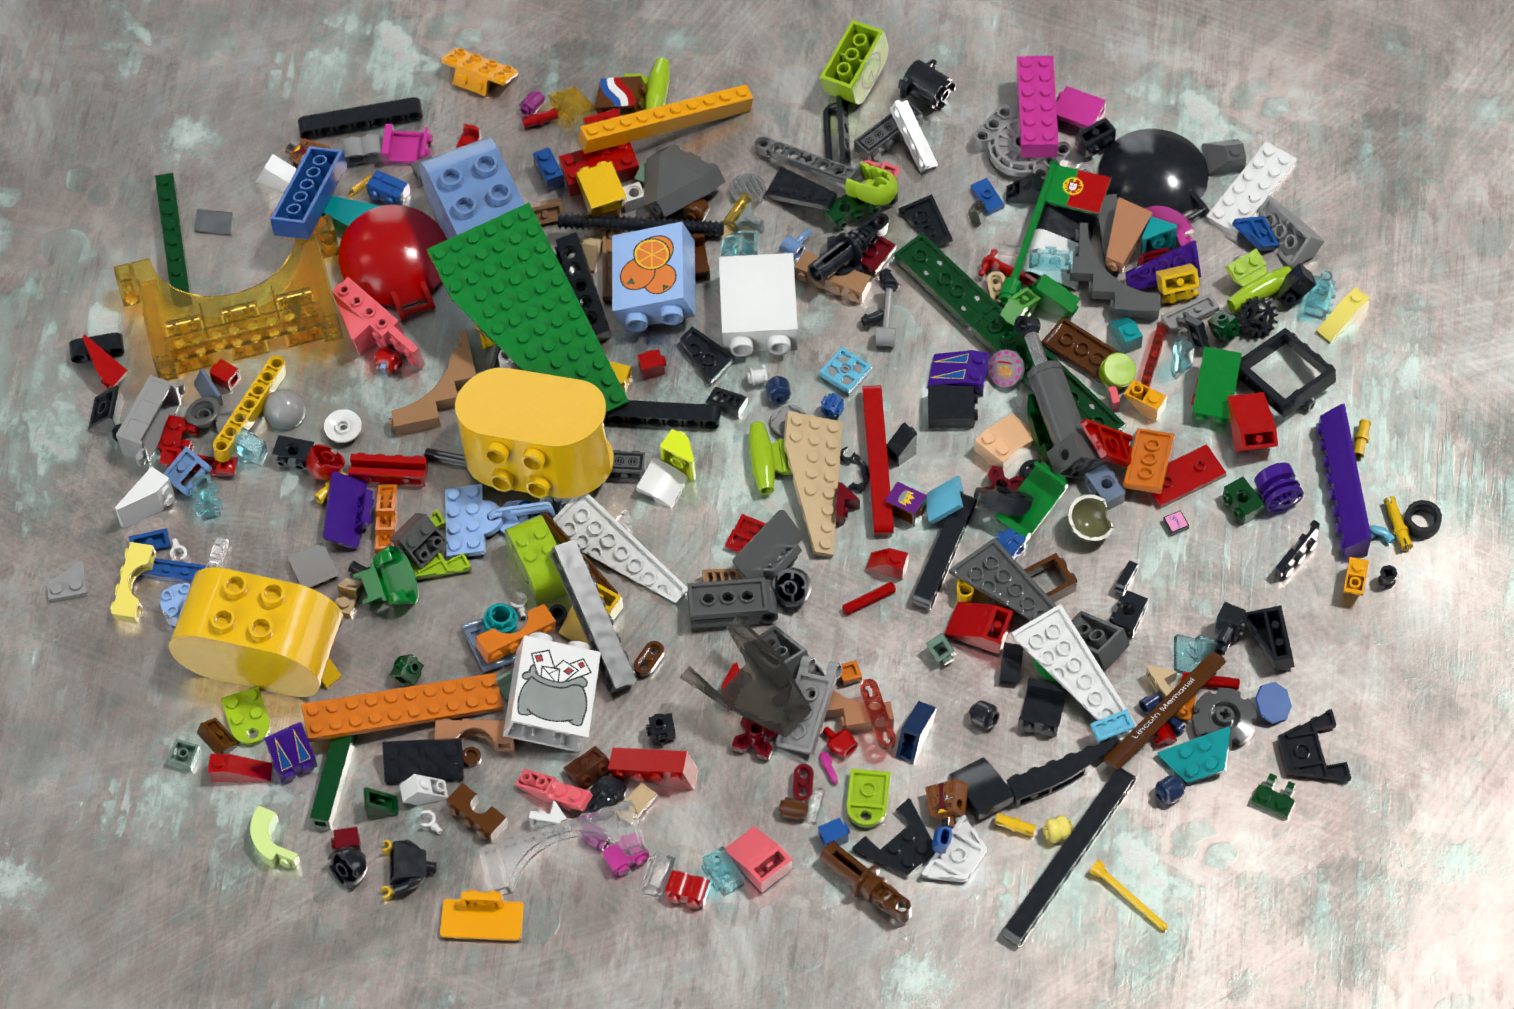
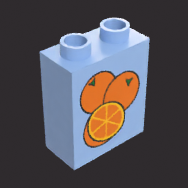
[612,222,696,332]

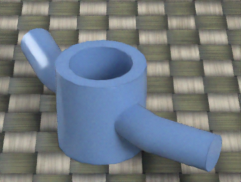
[779,228,813,261]

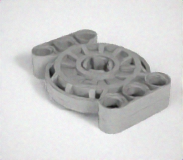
[974,104,1071,180]

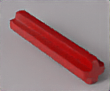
[842,582,896,615]
[1181,672,1240,690]

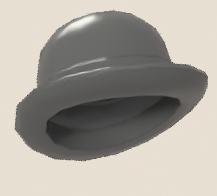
[185,396,221,428]

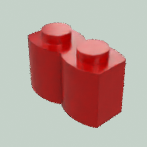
[664,870,711,909]

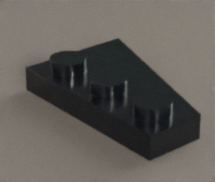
[898,194,953,247]

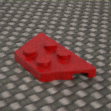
[1080,419,1133,467]

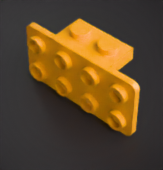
[441,48,518,96]
[440,890,524,941]

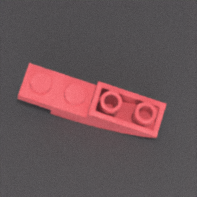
[515,769,593,811]

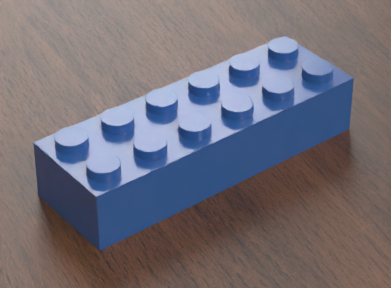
[270,146,347,240]

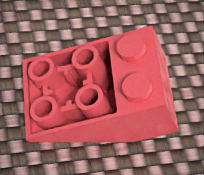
[723,826,793,893]

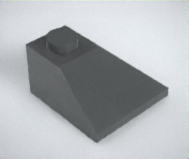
[1202,139,1247,175]

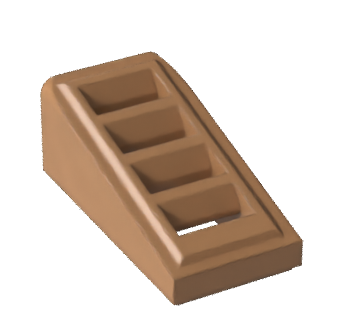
[702,569,742,582]

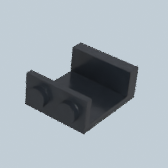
[1018,678,1067,736]

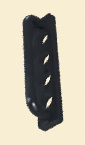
[823,96,851,175]

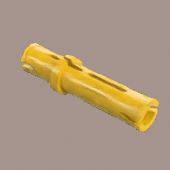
[1383,496,1413,551]

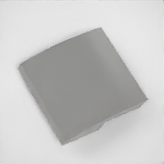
[287,542,338,588]

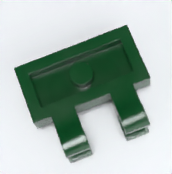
[1250,773,1296,820]

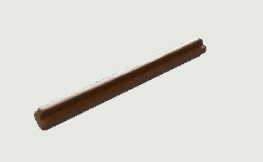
[542,513,618,594]

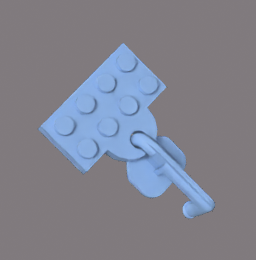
[445,484,556,559]

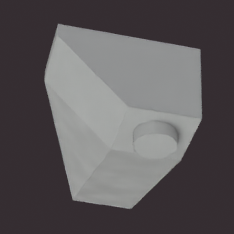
[1258,195,1325,268]

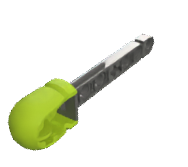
[754,137,898,206]

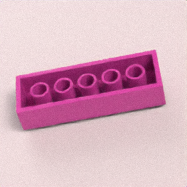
[1016,56,1058,158]

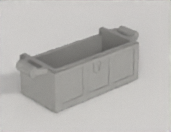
[116,375,186,467]

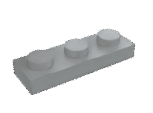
[1161,293,1220,333]

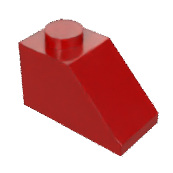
[866,548,908,580]

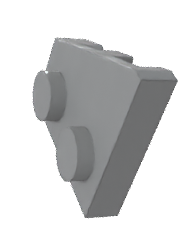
[47,560,88,603]

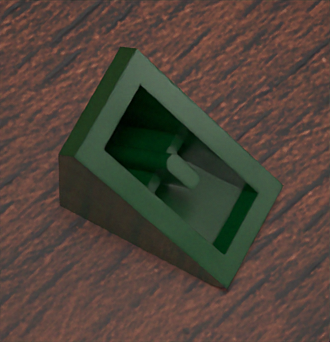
[363,787,398,818]

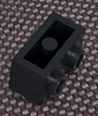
[1075,117,1116,159]

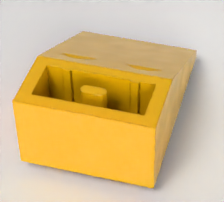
[559,583,623,650]

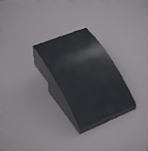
[949,757,1014,820]

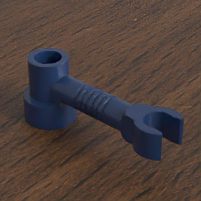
[1139,692,1186,736]

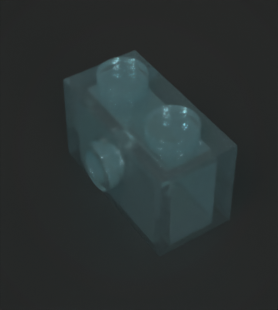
[1029,246,1073,272]

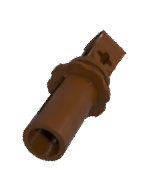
[819,842,912,923]

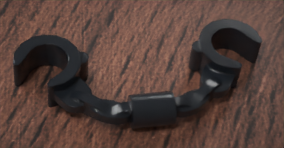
[840,447,869,493]

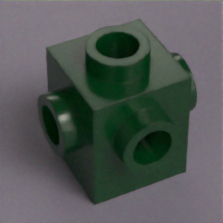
[1207,310,1240,342]
[389,654,424,686]

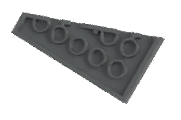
[949,538,1057,621]

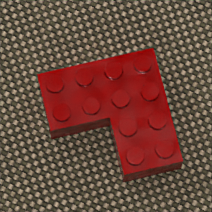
[558,108,639,197]

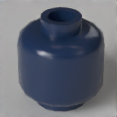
[766,376,791,404]
[1155,775,1185,805]

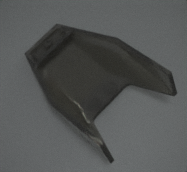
[679,615,812,738]

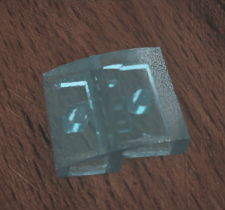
[1174,634,1216,675]

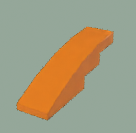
[375,484,397,554]

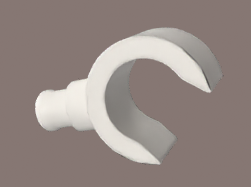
[170,538,188,562]
[510,592,528,619]
[420,810,443,834]

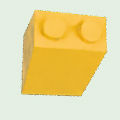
[576,161,627,216]

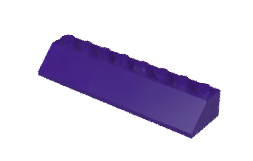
[1316,404,1372,558]

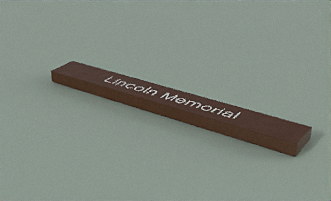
[1103,652,1226,770]

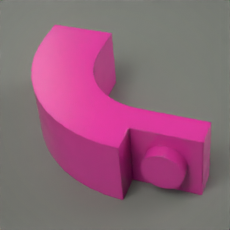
[1144,206,1195,246]

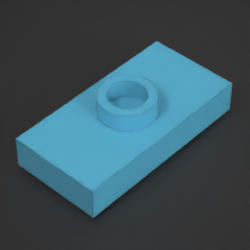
[1090,709,1135,743]

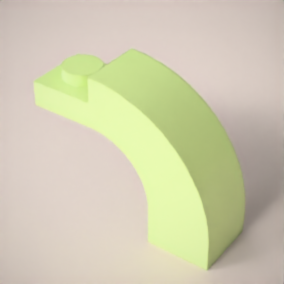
[250,805,300,869]

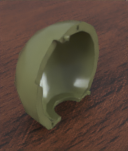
[1067,495,1114,542]

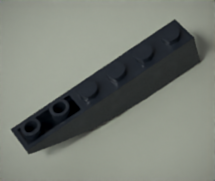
[1007,737,1118,808]

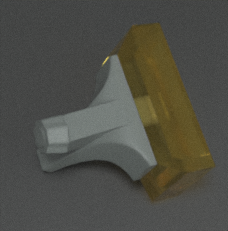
[723,192,765,233]

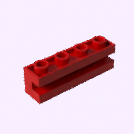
[348,453,428,486]

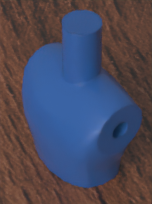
[932,826,952,854]

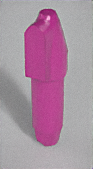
[820,752,838,784]

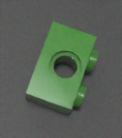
[1000,287,1041,325]

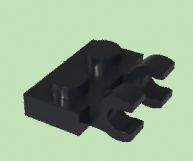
[1176,312,1210,351]

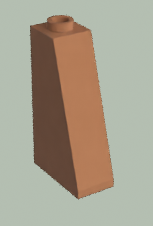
[1105,197,1153,273]

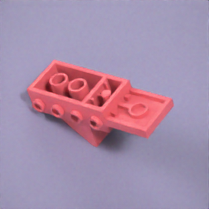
[332,277,426,370]

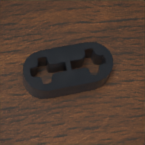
[1114,560,1139,595]

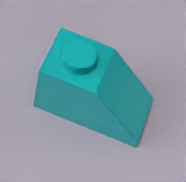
[1109,317,1143,354]

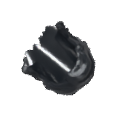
[586,775,627,818]

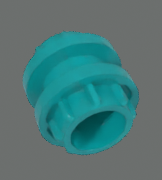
[483,603,518,634]

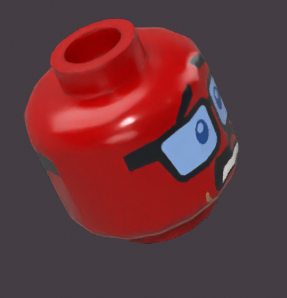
[373,347,403,375]

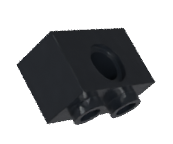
[272,435,315,470]
[1109,590,1149,639]

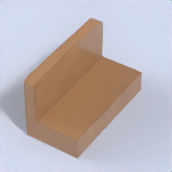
[530,198,564,224]

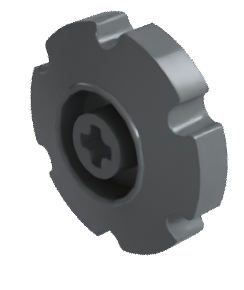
[1192,688,1257,749]

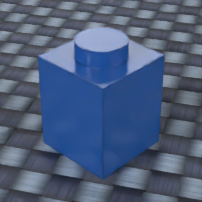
[818,817,850,847]

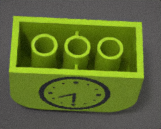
[820,20,888,105]
[504,515,567,606]

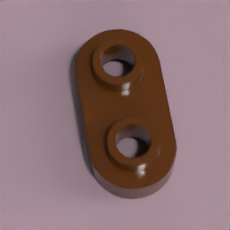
[634,641,664,677]

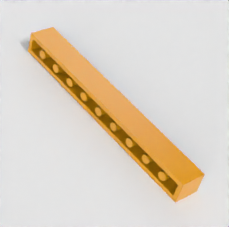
[578,84,754,154]

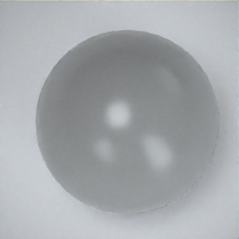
[263,389,306,430]

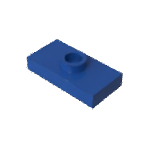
[971,178,1005,215]

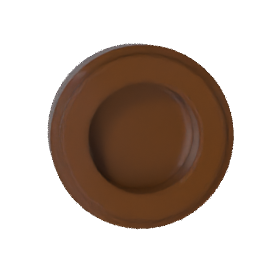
[463,747,481,767]

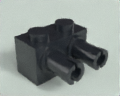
[1214,601,1248,656]

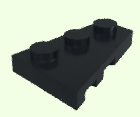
[680,326,735,385]
[1274,520,1320,581]

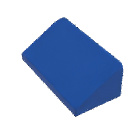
[129,528,171,550]

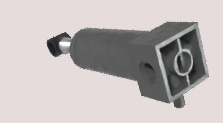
[1014,315,1105,479]

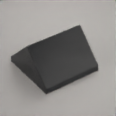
[88,385,124,432]

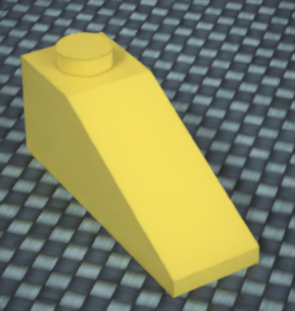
[1316,287,1370,343]

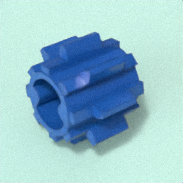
[821,393,844,418]

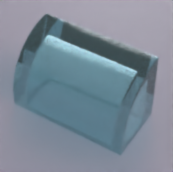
[1170,336,1194,380]

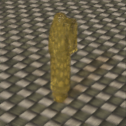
[348,173,373,196]

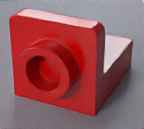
[456,123,482,149]

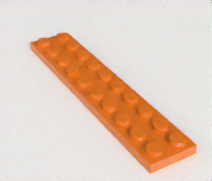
[301,673,504,742]

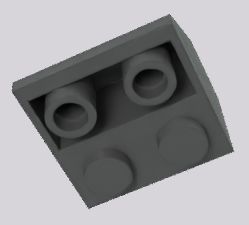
[389,513,448,568]

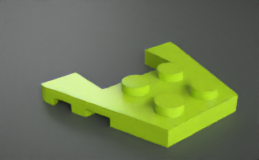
[409,509,472,580]

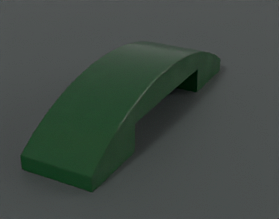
[1027,393,1054,462]

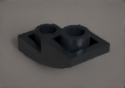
[999,642,1024,684]

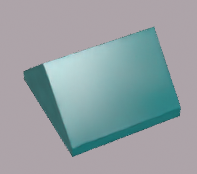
[1140,216,1178,255]

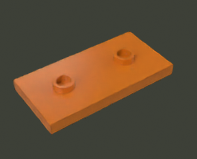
[1123,428,1175,494]

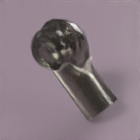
[968,200,985,227]

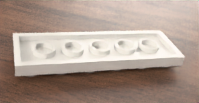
[1206,141,1297,238]

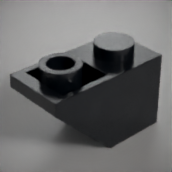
[1006,173,1045,204]
[1276,263,1316,309]
[887,422,917,466]

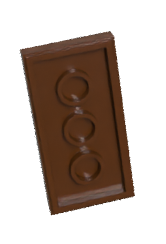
[1041,317,1120,384]

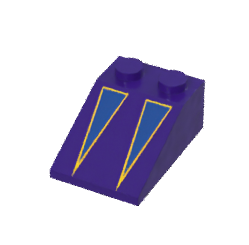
[927,350,990,396]
[264,722,318,783]

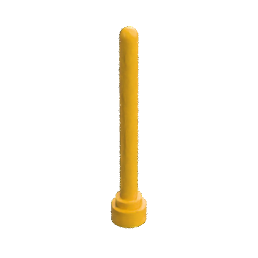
[1089,860,1168,931]

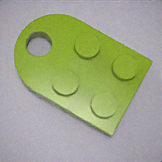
[221,686,271,746]
[847,768,891,828]

